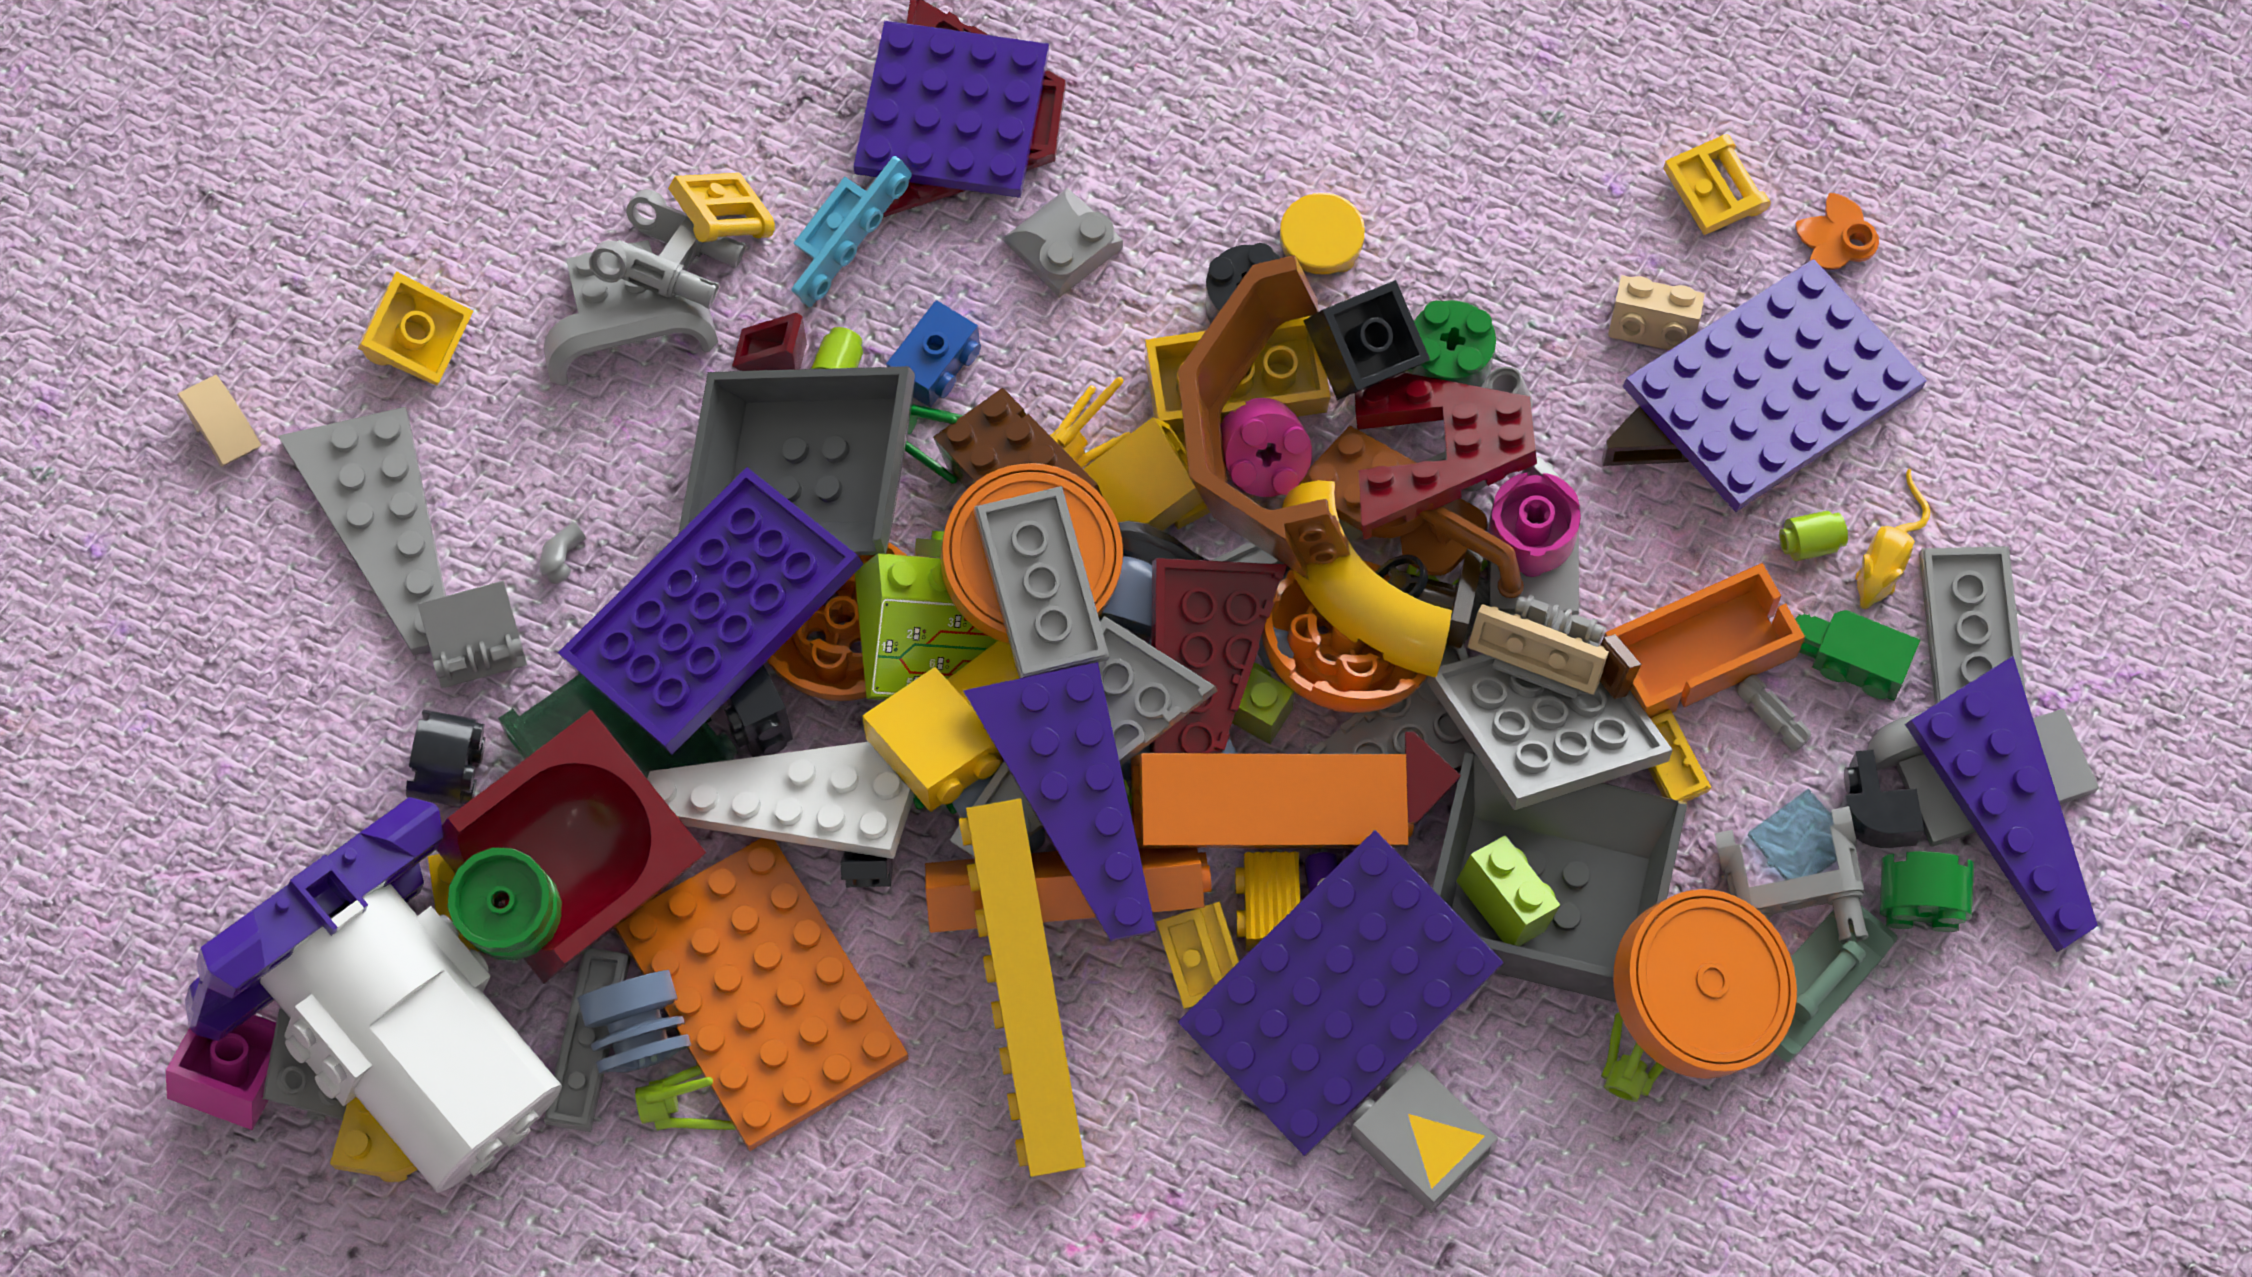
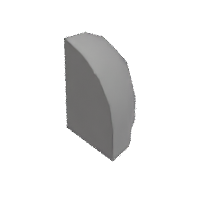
[1867,712,1924,770]

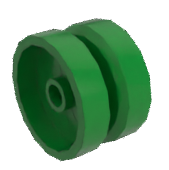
[447,848,562,960]

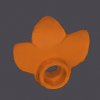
[1795,193,1879,270]

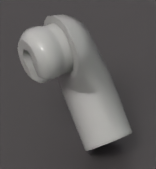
[539,522,586,584]

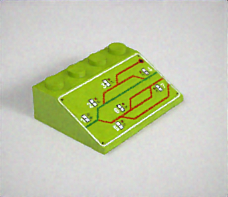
[855,553,998,700]

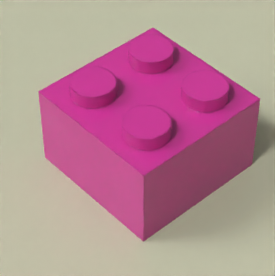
[165,1015,276,1130]

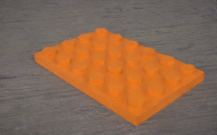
[615,838,909,1152]

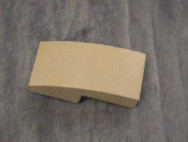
[177,375,262,467]

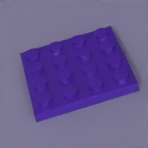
[854,20,1049,198]

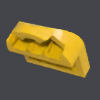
[330,1097,417,1182]

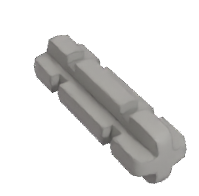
[1737,675,1811,751]

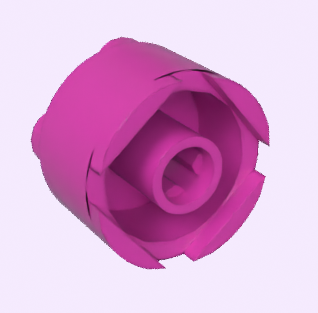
[1221,398,1312,497]
[1488,473,1581,577]

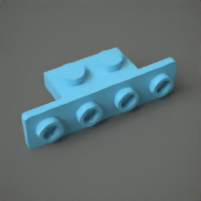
[792,156,912,308]

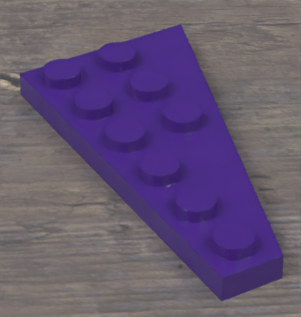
[1904,656,2098,952]

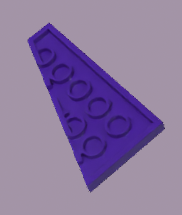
[963,662,1156,942]

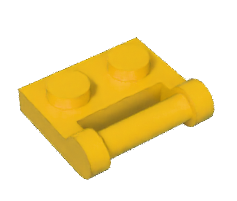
[1663,134,1771,236]
[668,173,775,242]

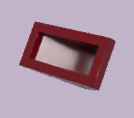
[732,312,807,371]
[1405,732,1461,825]

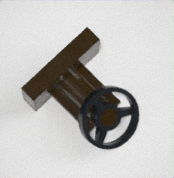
[1375,548,1483,648]

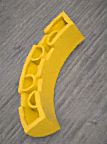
[1282,480,1452,677]

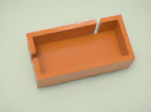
[1604,563,1805,718]

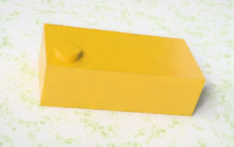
[1144,316,1331,434]

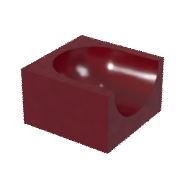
[437,710,706,984]

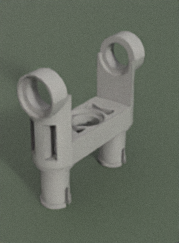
[589,189,746,309]
[1714,806,1869,944]

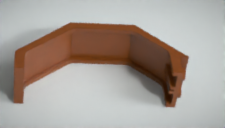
[1178,255,1350,580]

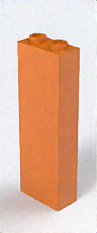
[1131,753,1414,848]
[925,848,1212,933]

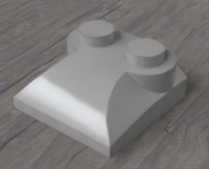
[1004,188,1123,298]

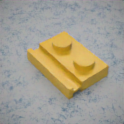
[1156,901,1239,1009]

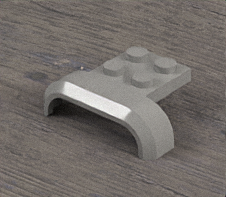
[544,240,718,386]

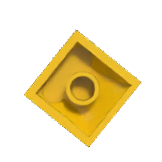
[357,271,473,386]

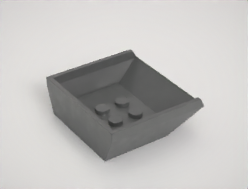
[678,366,915,555]
[1432,750,1687,1002]

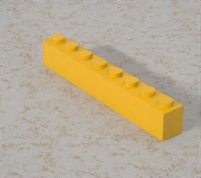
[959,798,1086,1177]

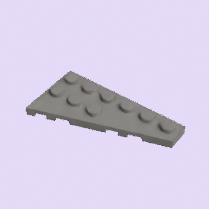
[278,407,446,656]
[950,616,1218,858]

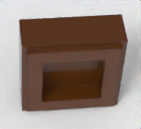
[1599,634,1641,699]

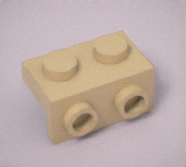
[1608,275,1705,350]

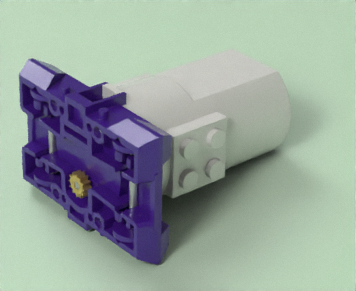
[185,797,562,1192]

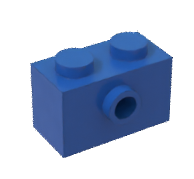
[886,300,981,408]

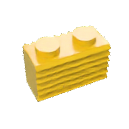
[1235,851,1300,951]

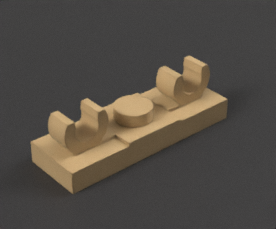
[1467,604,1609,695]

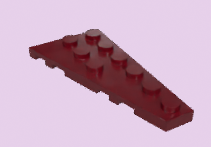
[1150,558,1287,754]

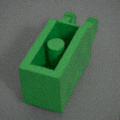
[1795,610,1920,701]

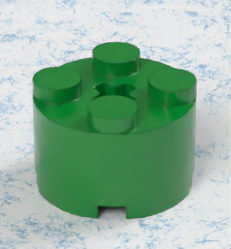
[1409,300,1496,387]
[1879,851,1974,932]

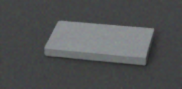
[974,486,1109,679]
[1919,546,2026,704]
[1896,709,2099,847]

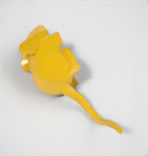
[1855,469,1930,609]

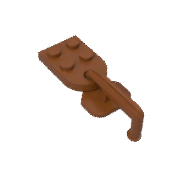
[1299,425,1524,598]

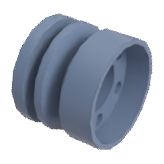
[577,970,691,1074]

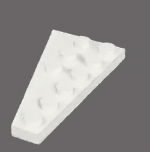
[647,742,914,859]

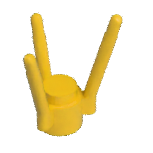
[1050,377,1131,468]

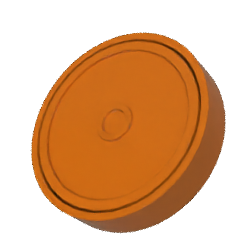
[940,463,1123,644]
[1613,889,1797,1079]

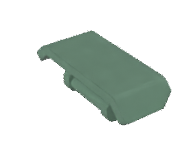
[1773,905,1898,1062]

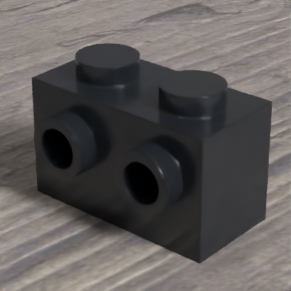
[723,664,793,757]

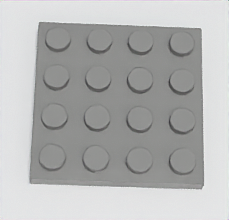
[1427,654,1672,810]

